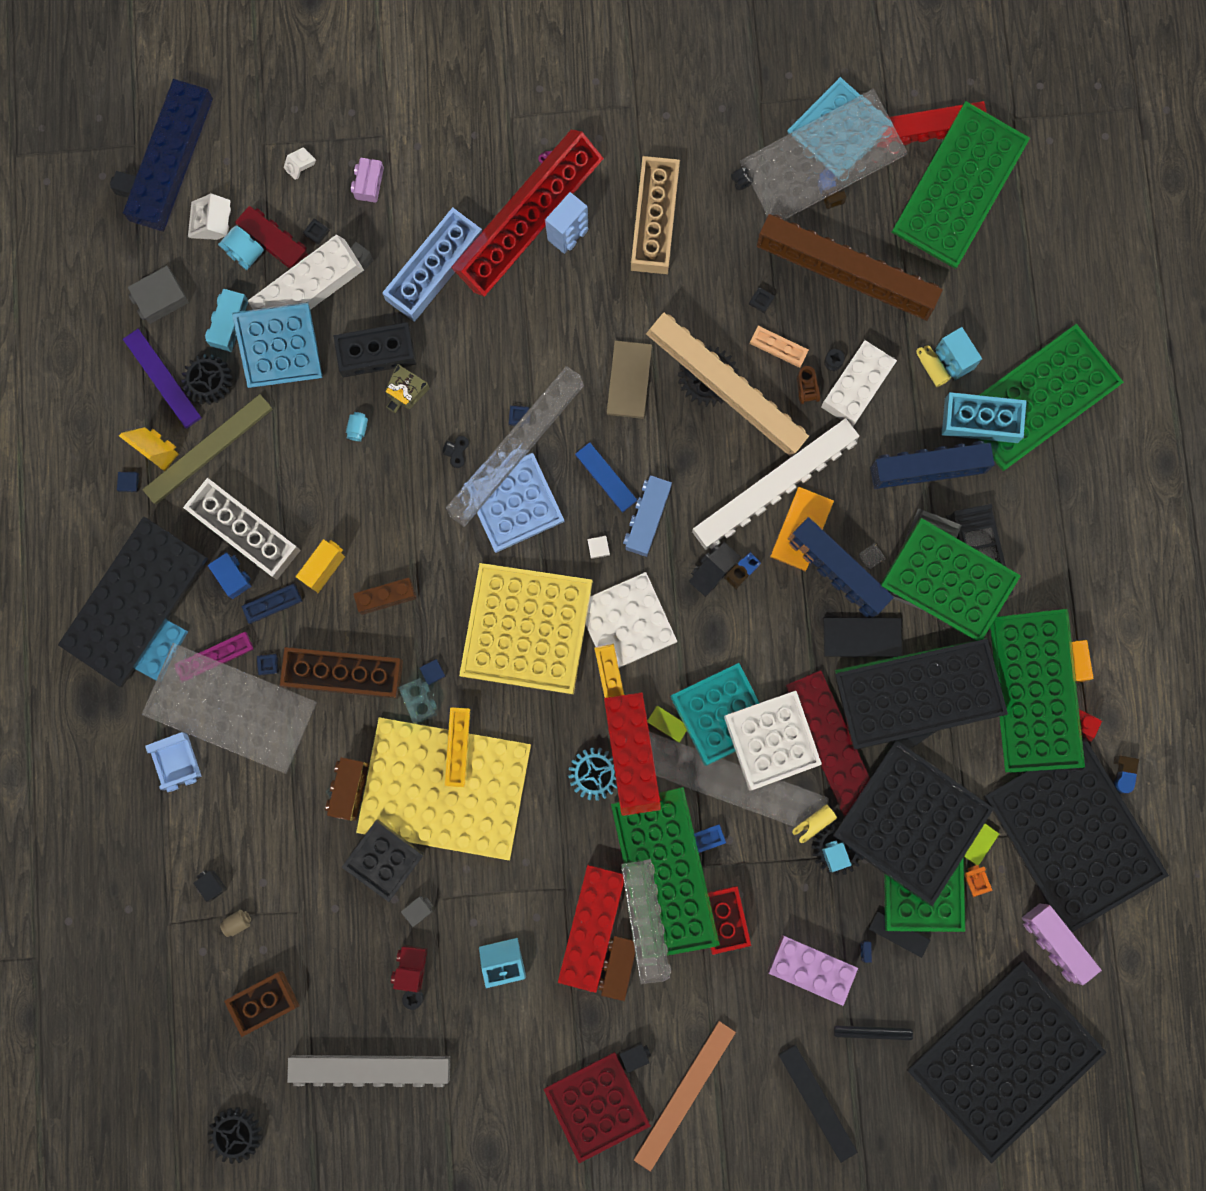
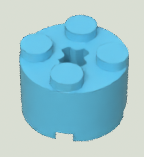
[218,225,264,270]

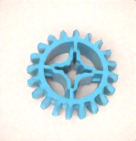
[569,748,617,801]

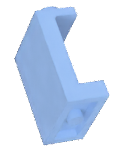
[145,732,202,792]

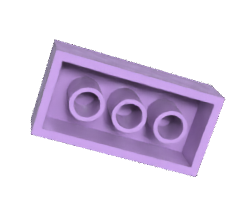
[1022,903,1102,985]
[767,935,858,1006]

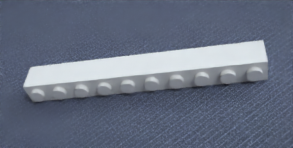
[692,418,859,550]

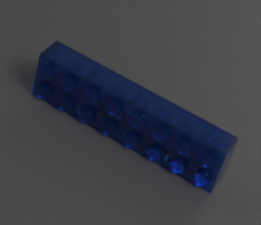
[123,79,213,232]

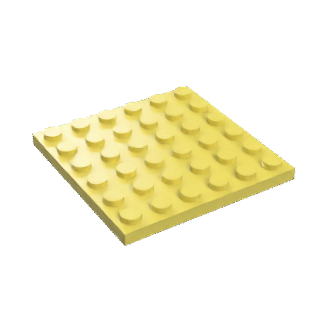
[459,563,593,694]

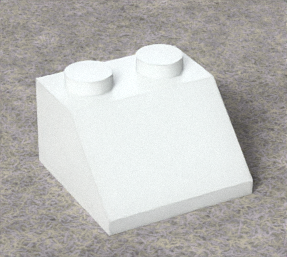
[188,194,231,240]

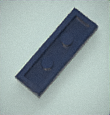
[241,584,303,624]

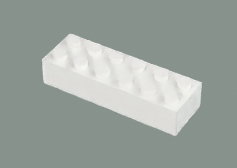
[248,235,364,310]
[183,478,301,580]

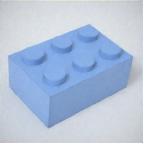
[545,192,589,254]

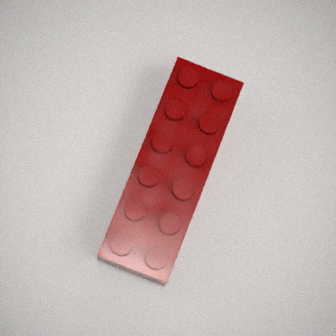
[604,693,661,816]
[558,865,626,993]

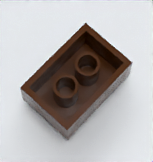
[325,757,369,821]
[224,970,300,1037]

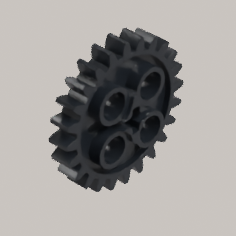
[678,345,739,407]

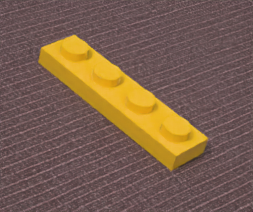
[445,708,470,787]

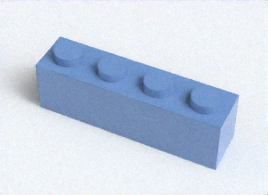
[623,475,672,557]

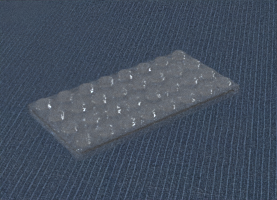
[740,88,907,220]
[142,643,317,774]

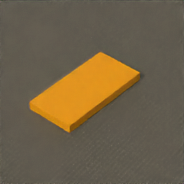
[770,487,834,571]

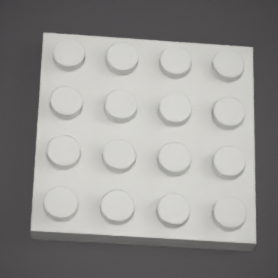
[585,572,677,668]
[724,691,822,790]

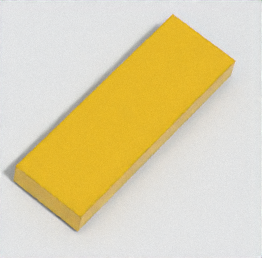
[595,644,624,698]

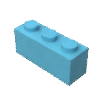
[205,289,248,352]

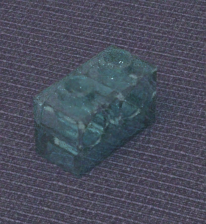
[398,678,438,724]

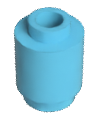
[346,412,368,441]

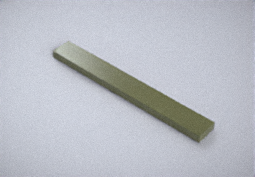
[142,394,273,505]

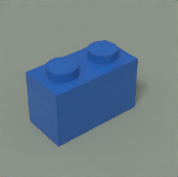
[208,553,252,599]

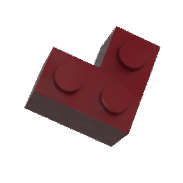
[391,945,427,992]

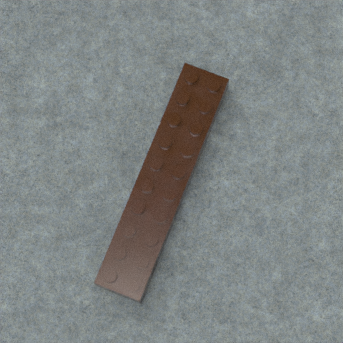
[757,214,943,321]

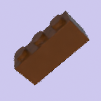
[353,578,417,615]
[598,935,638,1001]

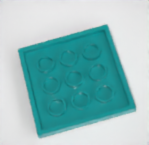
[670,663,759,766]

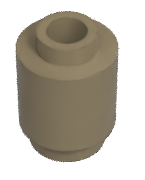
[220,910,251,937]

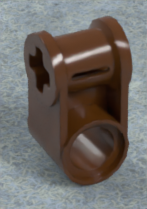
[797,366,820,404]

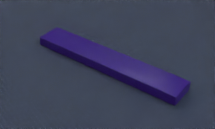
[123,329,202,429]

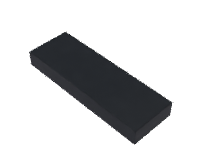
[868,912,931,958]

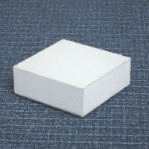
[587,536,610,559]

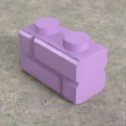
[351,158,384,203]

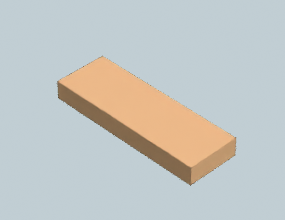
[750,326,809,368]

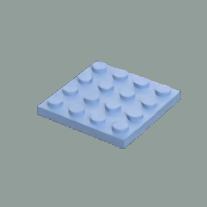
[464,453,565,553]

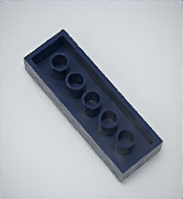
[870,441,995,489]
[788,517,894,617]

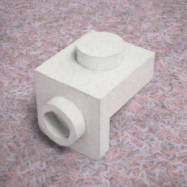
[284,147,316,180]

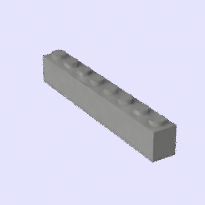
[287,1055,450,1087]

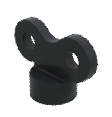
[442,436,469,468]

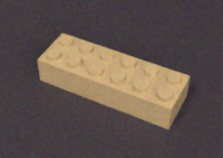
[631,156,680,274]

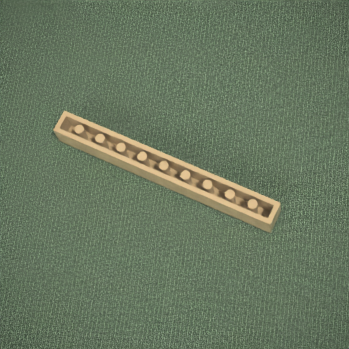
[646,313,809,456]

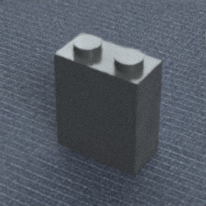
[128,266,189,324]

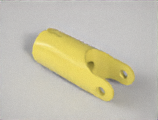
[916,345,951,387]
[792,804,837,843]

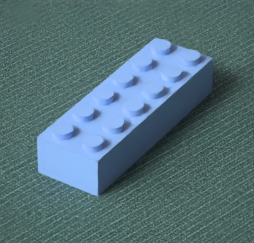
[382,207,482,322]

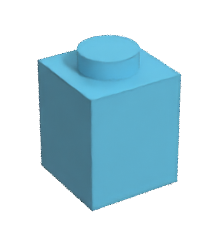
[822,840,851,872]

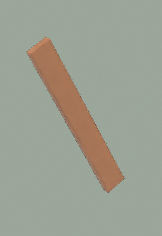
[634,1021,736,1172]

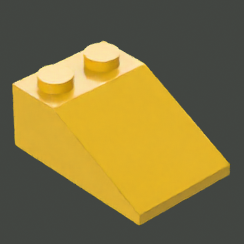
[119,427,179,471]

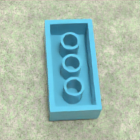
[942,392,1026,443]

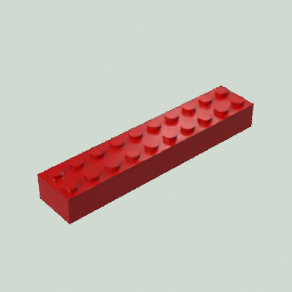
[451,130,604,297]

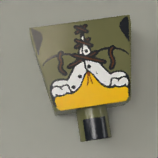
[385,364,430,413]

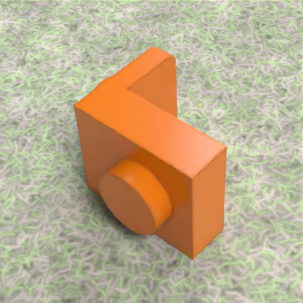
[964,865,992,897]

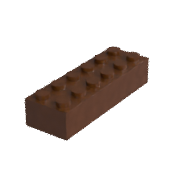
[280,647,403,699]

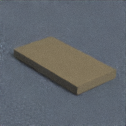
[607,341,652,419]

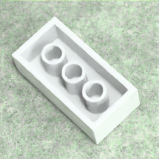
[821,341,897,427]

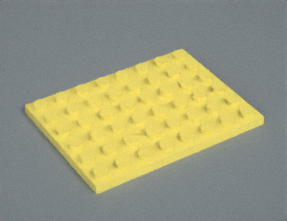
[356,718,531,861]

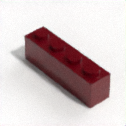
[235,206,308,269]

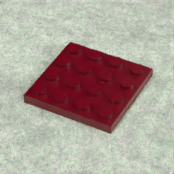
[543,1052,651,1163]

